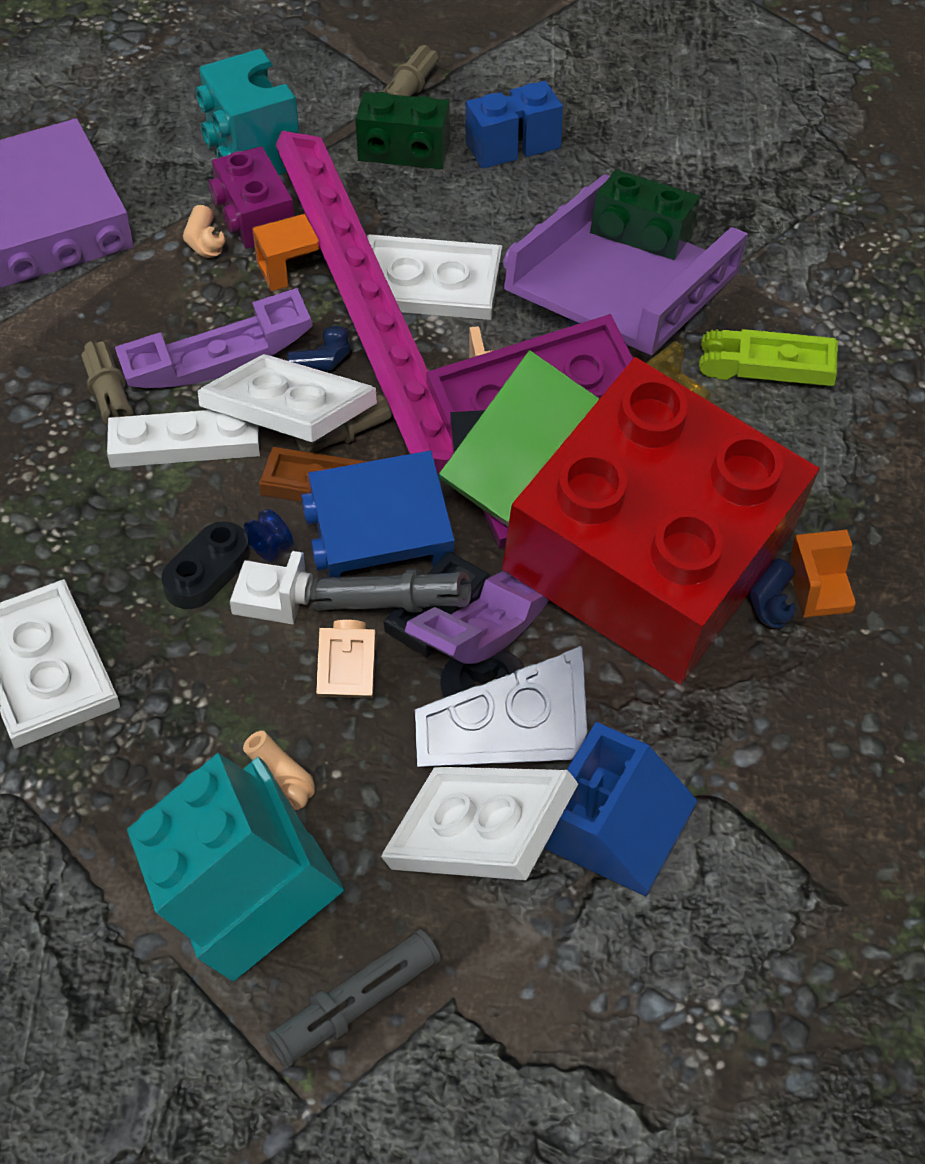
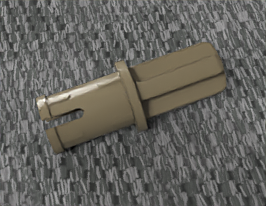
[382,45,438,96]
[81,341,133,426]
[295,395,392,453]

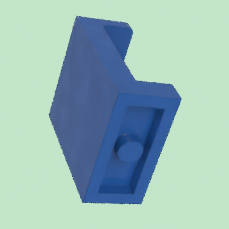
[301,450,455,578]

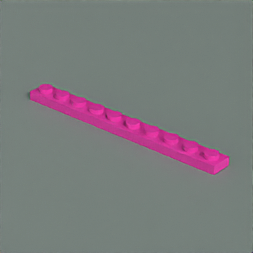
[275,131,453,474]

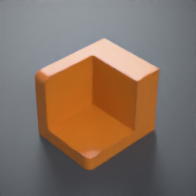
[252,214,319,291]
[789,530,856,618]

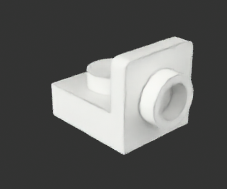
[230,551,313,624]

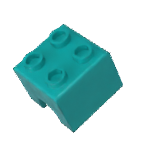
[195,49,300,175]

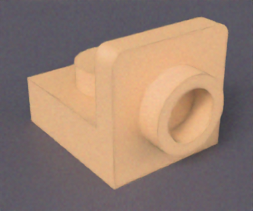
[316,620,378,699]

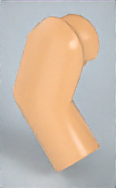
[183,205,225,258]
[243,731,315,810]

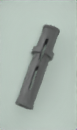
[310,569,471,613]
[265,929,441,1068]

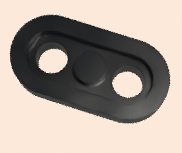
[161,522,250,609]

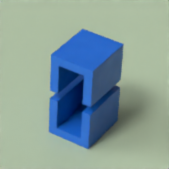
[465,81,563,169]

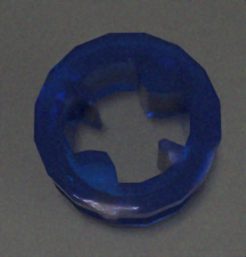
[243,508,294,562]

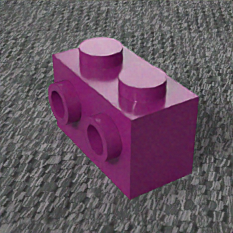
[208,146,294,249]

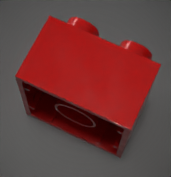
[502,357,820,685]

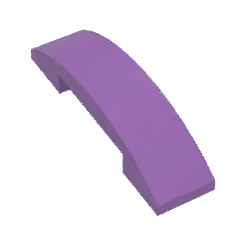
[115,288,313,388]
[404,570,549,664]

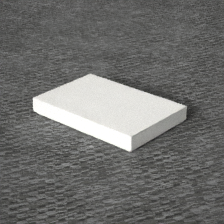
[367,234,502,320]
[198,354,377,442]
[0,579,121,749]
[381,767,578,880]

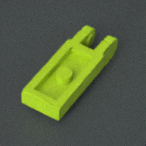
[699,329,838,386]

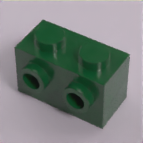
[355,92,450,170]
[590,169,700,260]

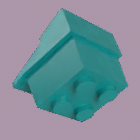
[127,753,345,982]

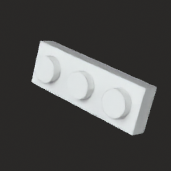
[107,410,260,468]

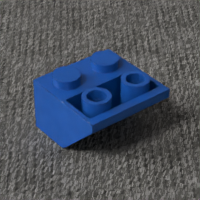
[544,722,697,897]

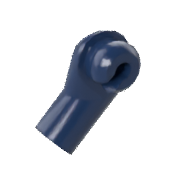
[288,326,352,372]
[749,559,795,628]

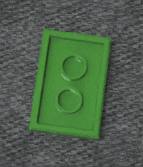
[438,350,599,527]

